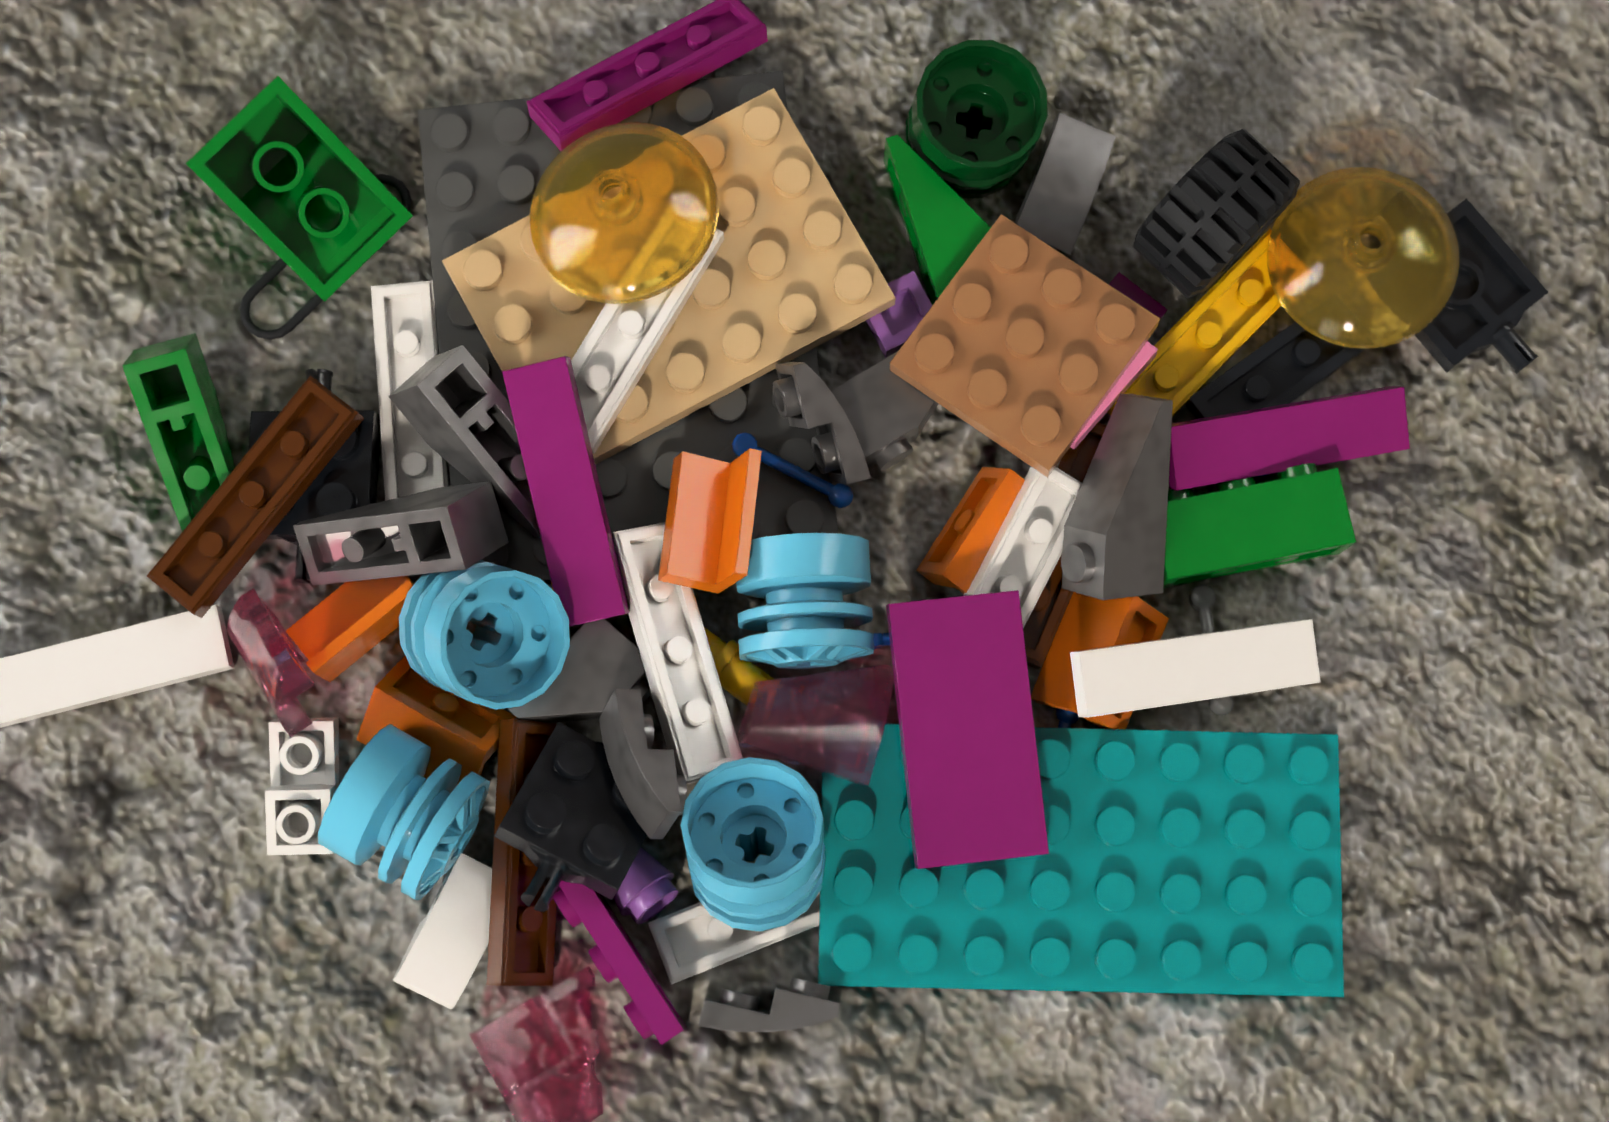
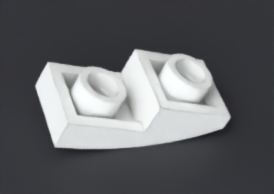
[265,717,339,855]
[392,853,492,1009]

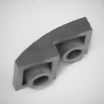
[1014,112,1116,255]
[773,362,871,485]
[599,689,687,839]
[698,977,841,1032]

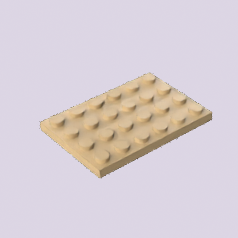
[442,88,896,465]

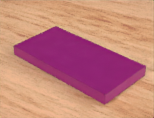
[886,590,1049,869]

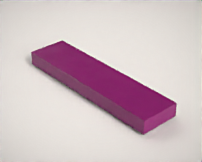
[526,0,768,153]
[502,356,630,627]
[1168,386,1410,490]

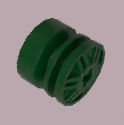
[904,40,1048,198]

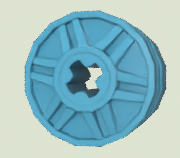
[736,533,874,669]
[399,560,570,710]
[318,724,490,900]
[681,757,826,932]

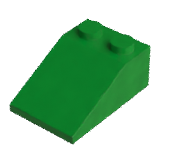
[185,76,413,302]

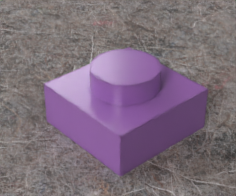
[866,271,932,358]

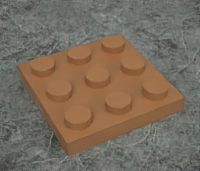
[890,214,1160,478]

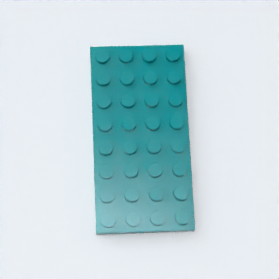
[818,722,1344,997]

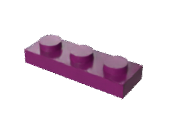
[553,881,687,1045]

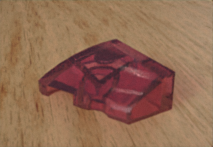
[227,588,314,737]
[737,664,894,785]
[469,966,603,1122]

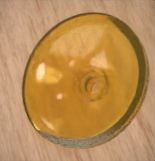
[530,122,719,304]
[1267,167,1459,349]

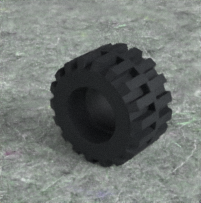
[1133,129,1300,299]

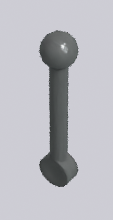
[1189,584,1234,715]

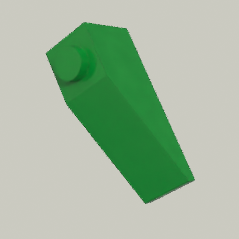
[883,135,991,305]
[122,333,235,532]

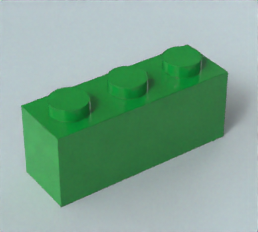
[1163,463,1356,589]

